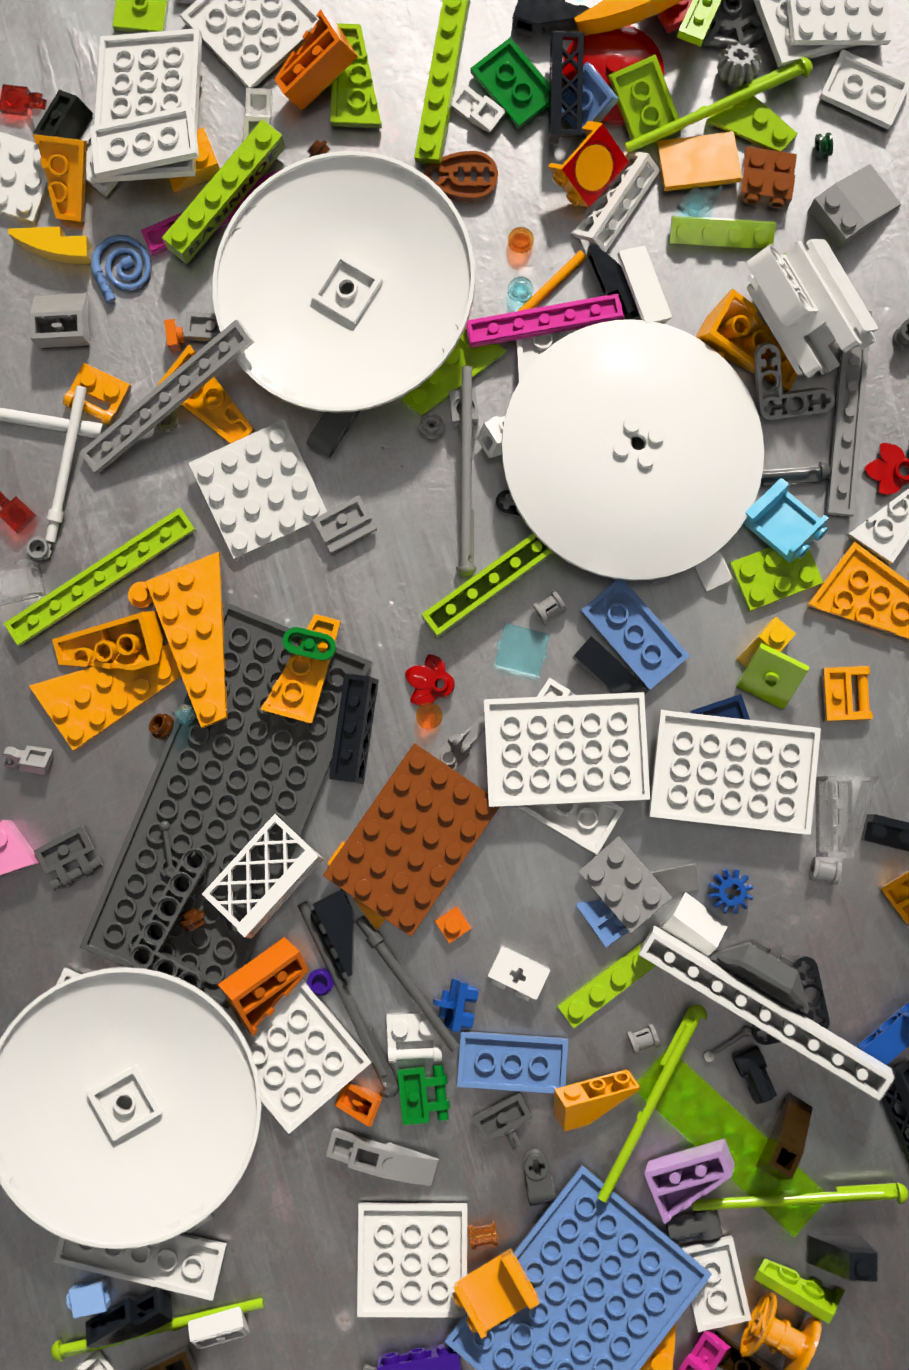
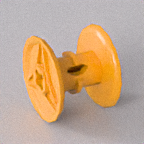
[740,1291,821,1370]

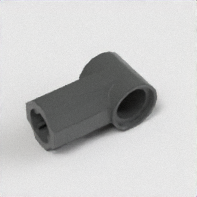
[666,1210,723,1243]

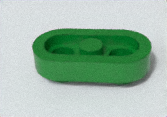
[283,627,337,661]

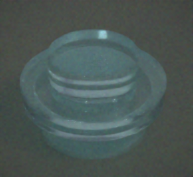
[508,277,534,303]

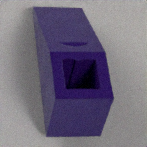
[377,1343,462,1370]

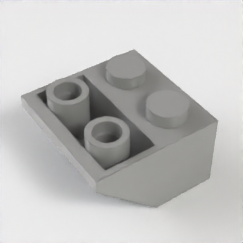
[29,293,90,348]

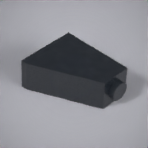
[807,1234,878,1282]

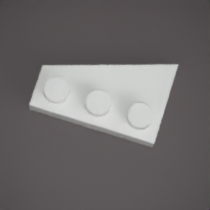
[846,489,909,565]

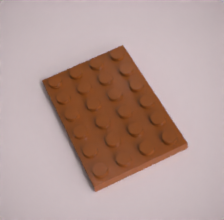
[322,743,500,937]

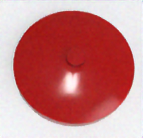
[562,25,664,125]

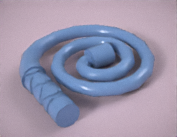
[91,234,151,304]

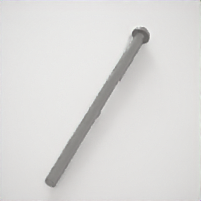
[456,366,476,577]

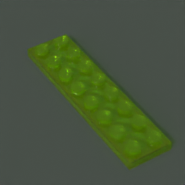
[636,1046,825,1237]

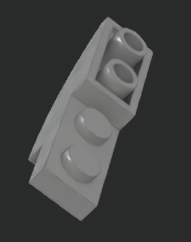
[326,1128,439,1186]

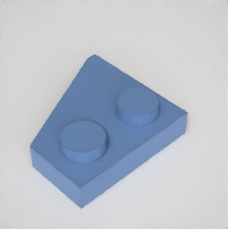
[576,899,630,948]

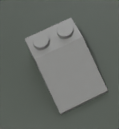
[808,164,901,250]

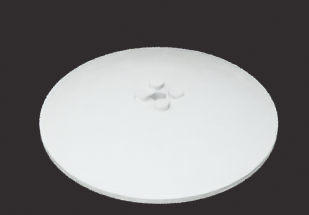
[213,151,476,413]
[501,320,764,581]
[0,967,261,1249]

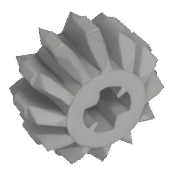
[717,42,762,87]

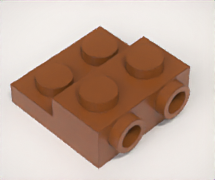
[737,146,797,209]

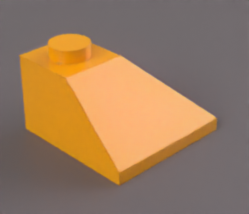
[168,127,220,193]

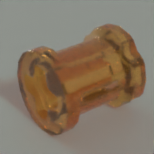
[468,1221,499,1250]

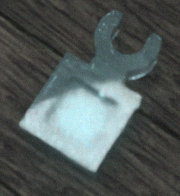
[677,185,723,217]

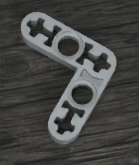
[754,342,835,420]

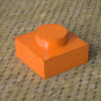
[164,319,185,353]
[435,906,472,944]

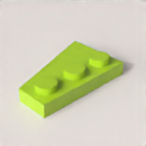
[705,85,798,152]

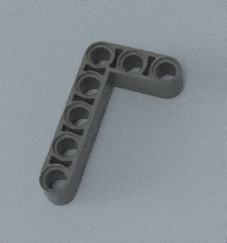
[129,848,210,990]

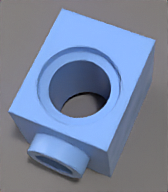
[66,1276,112,1318]

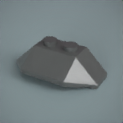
[710,941,810,1014]

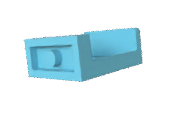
[743,478,829,563]

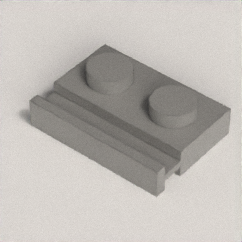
[313,495,377,554]

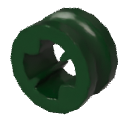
[815,132,833,158]

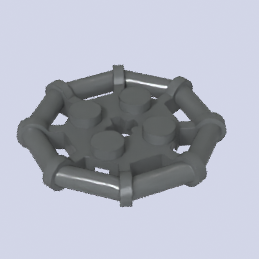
[704,0,766,48]

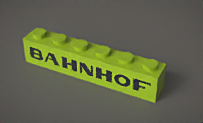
[162,119,286,264]
[421,533,555,639]

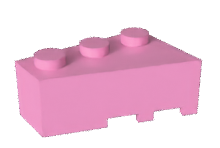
[0,820,40,876]

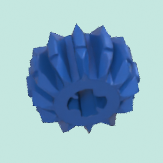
[708,869,754,914]

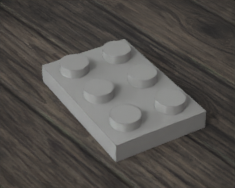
[578,836,673,933]

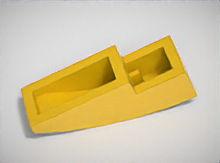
[8,227,92,265]

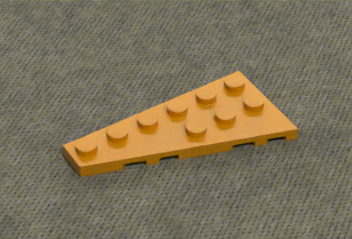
[806,542,909,640]
[145,552,228,728]
[29,644,182,751]

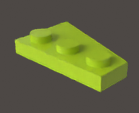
[754,1258,845,1324]

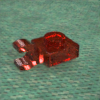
[0,84,47,116]
[0,491,37,534]

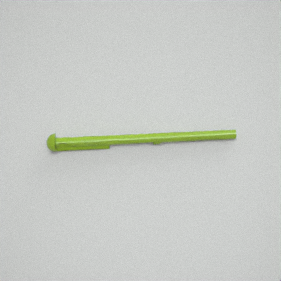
[624,57,813,153]
[597,1004,707,1203]
[691,1183,908,1211]
[50,1297,265,1362]

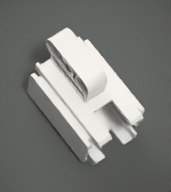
[746,239,878,378]

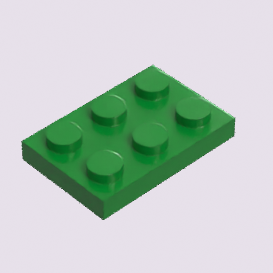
[470,37,549,130]

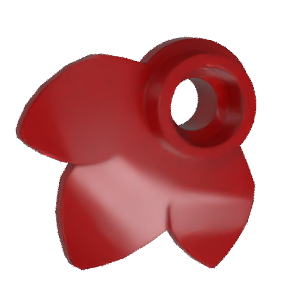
[864,443,909,495]
[405,654,455,706]

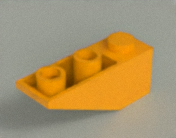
[553,1069,640,1132]

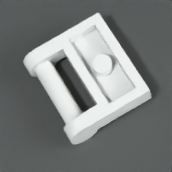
[386,1011,442,1064]

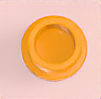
[128,582,153,608]

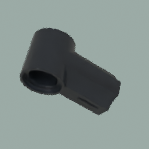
[732,1045,777,1105]

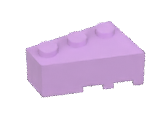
[644,1139,735,1224]

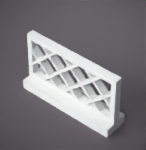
[202,814,324,939]

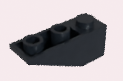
[512,0,590,36]
[311,889,355,977]

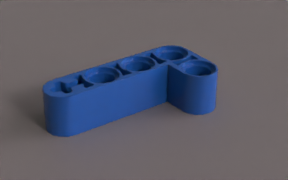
[856,1002,909,1065]

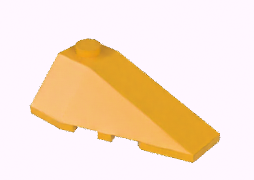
[696,289,798,391]
[52,611,164,671]

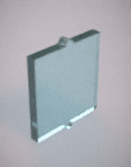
[494,623,550,676]

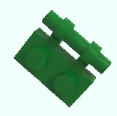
[397,1064,450,1125]

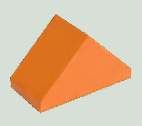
[334,1082,382,1127]

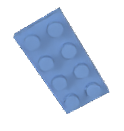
[580,579,690,691]
[457,1031,568,1094]

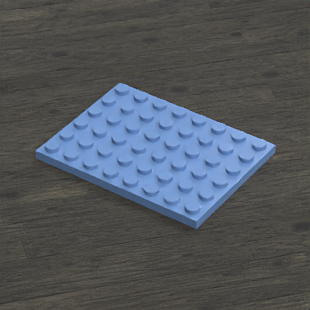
[445,1165,712,1370]

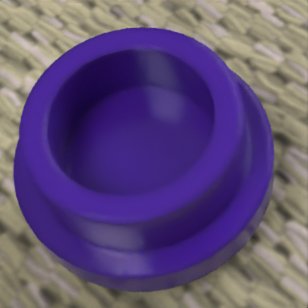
[307,969,334,996]

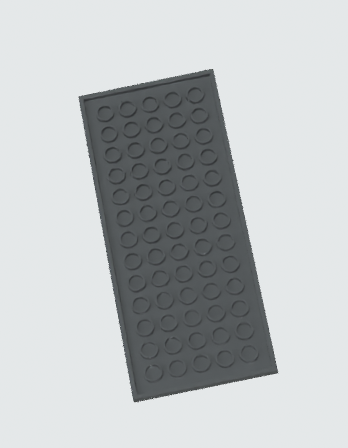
[80,602,372,1009]

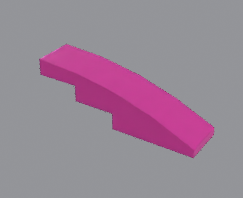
[679,1330,730,1370]

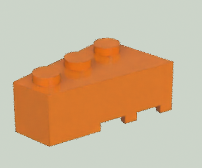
[275,9,358,111]
[218,937,309,1036]

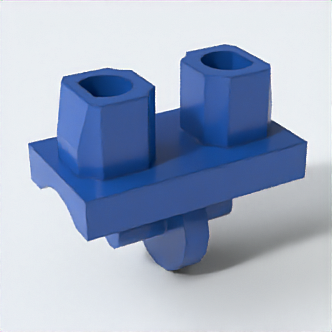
[433,979,479,1032]

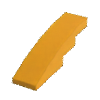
[574,0,683,36]

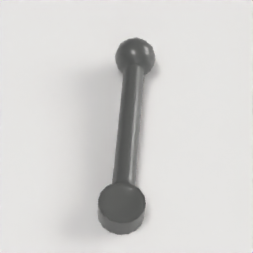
[159,821,176,877]

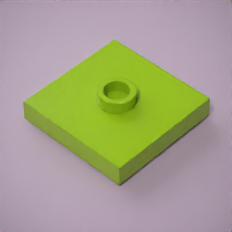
[112,0,169,33]
[736,643,809,710]

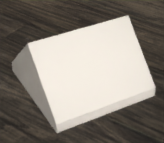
[659,892,729,957]

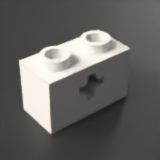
[487,945,550,1001]

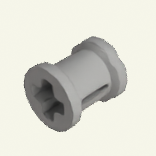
[532,590,567,624]
[809,857,842,885]
[627,1024,661,1055]

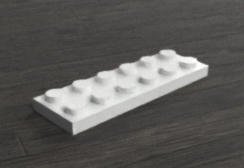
[54,1233,227,1301]

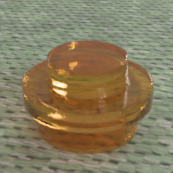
[508,227,534,253]
[416,703,442,729]

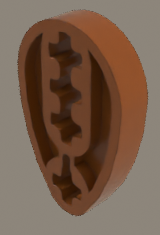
[424,151,498,203]

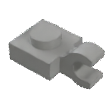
[3,745,53,775]

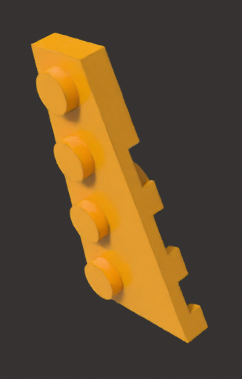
[157,344,255,444]
[260,614,341,724]

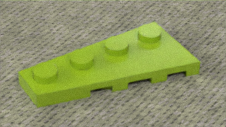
[330,23,382,128]
[402,326,506,417]

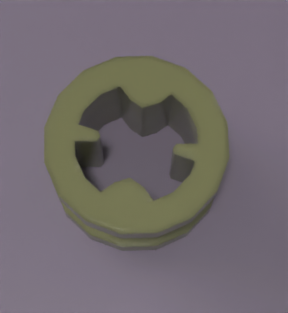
[157,411,179,432]

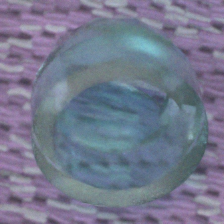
[172,704,196,728]

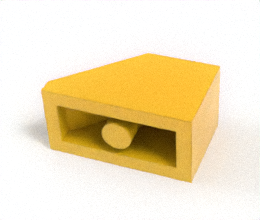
[736,617,796,668]

